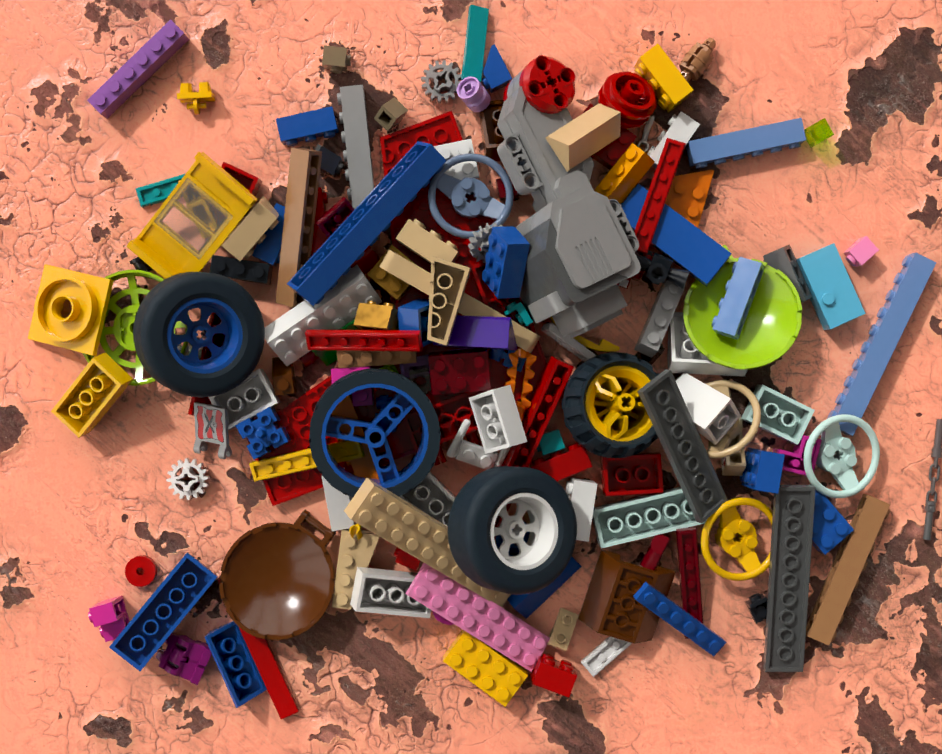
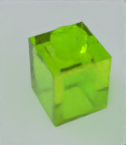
[804,118,834,148]

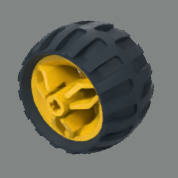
[562,352,659,458]

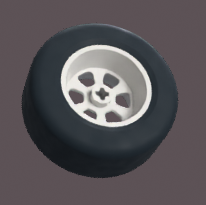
[448,466,577,595]

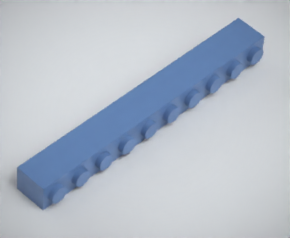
[827,253,937,436]

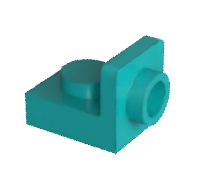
[504,301,533,327]

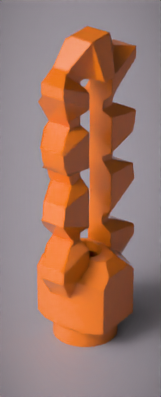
[505,348,537,422]

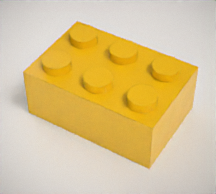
[634,44,693,112]

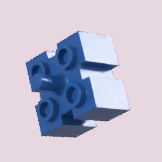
[235,407,292,460]

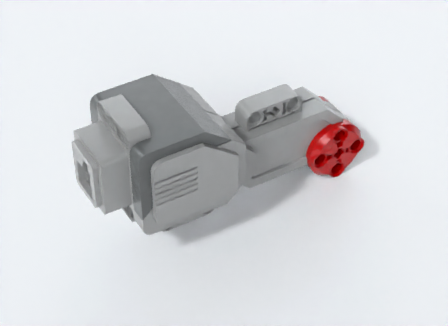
[497,55,641,339]

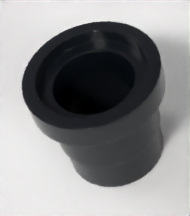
[129,257,153,272]

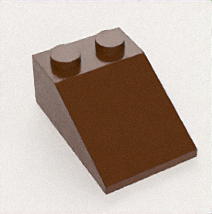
[479,100,508,161]

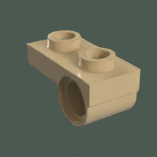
[547,608,579,652]

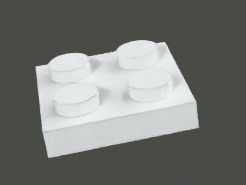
[434,139,479,181]

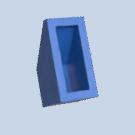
[481,44,512,93]

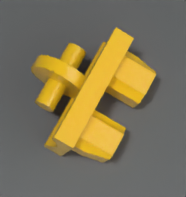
[177,82,216,114]

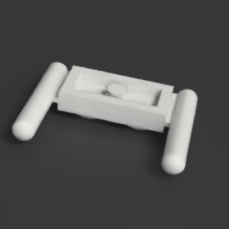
[446,419,511,470]

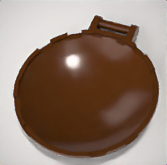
[219,509,336,640]

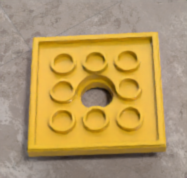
[28,264,114,356]

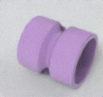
[457,77,491,112]

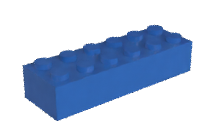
[109,552,218,671]

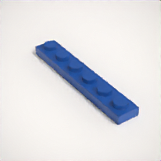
[633,582,726,656]

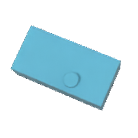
[796,243,866,330]

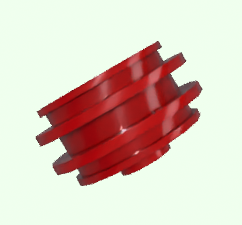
[598,72,656,128]

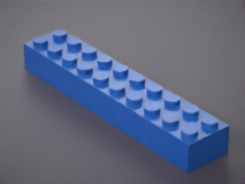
[287,141,447,306]

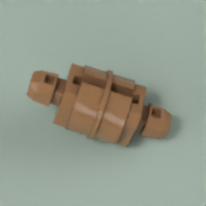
[679,38,716,82]

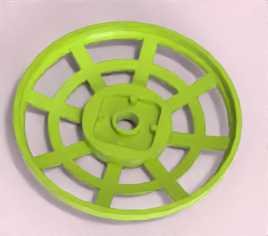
[83,270,189,386]

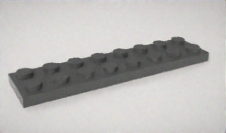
[638,369,728,523]

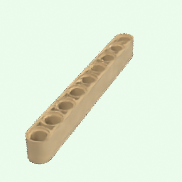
[379,250,541,353]

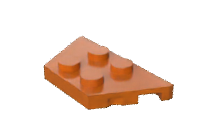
[665,169,714,228]

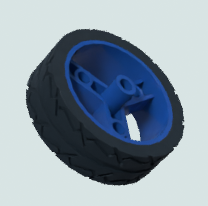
[309,368,441,497]

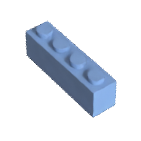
[712,257,765,340]

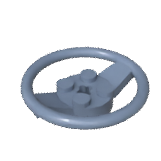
[428,153,514,239]

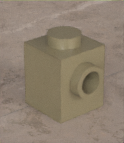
[322,45,352,74]
[374,97,408,131]

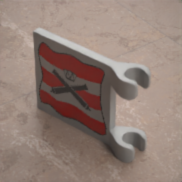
[193,402,232,459]

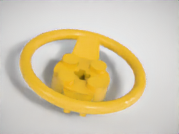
[701,497,773,581]

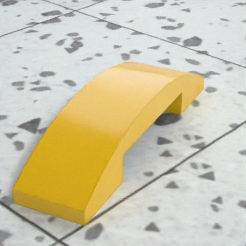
[549,316,620,352]

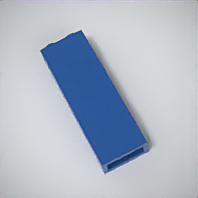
[621,184,732,287]

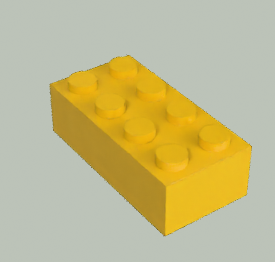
[51,353,133,438]
[443,630,528,707]

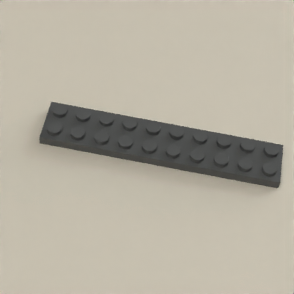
[763,485,816,672]

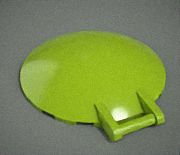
[683,245,802,369]

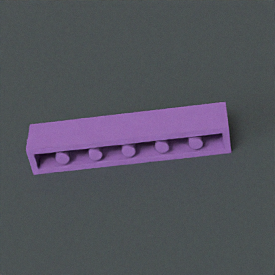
[87,19,189,119]

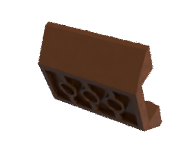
[578,549,676,644]

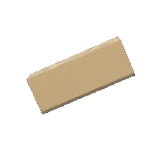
[546,104,621,172]

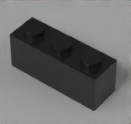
[209,255,273,285]

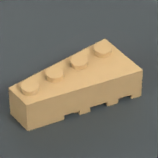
[427,256,471,345]
[332,529,380,610]

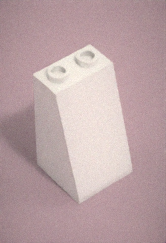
[675,372,741,445]

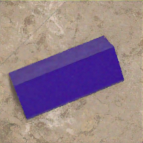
[433,315,517,350]

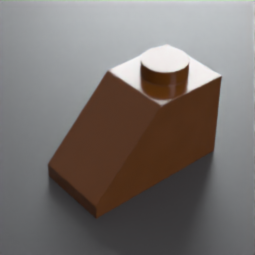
[272,357,297,396]

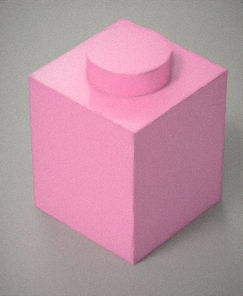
[844,236,879,267]

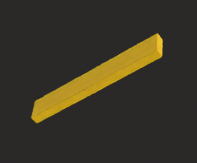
[249,440,365,482]

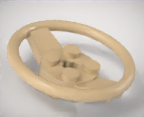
[705,380,761,458]

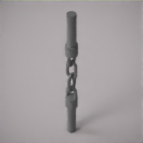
[923,419,942,540]

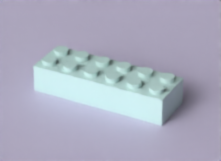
[592,487,707,549]

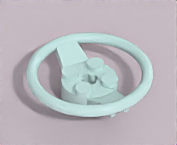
[803,414,880,498]

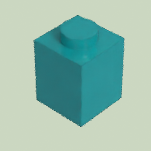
[537,429,565,455]

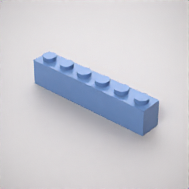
[685,118,806,169]

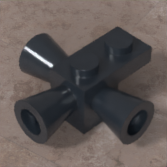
[635,251,690,289]

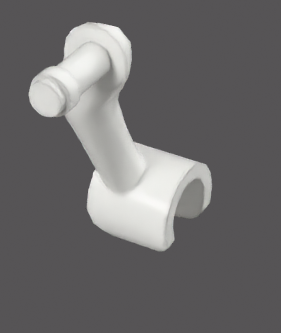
[637,116,654,153]

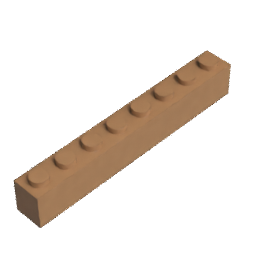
[276,148,322,308]
[806,494,891,646]

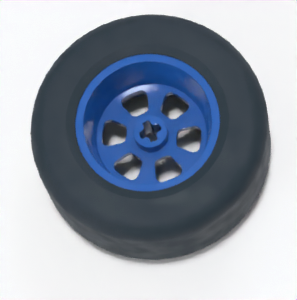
[133,272,265,397]

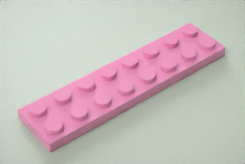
[405,563,550,672]

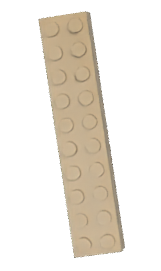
[344,478,511,607]

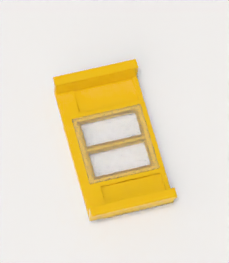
[126,152,258,279]

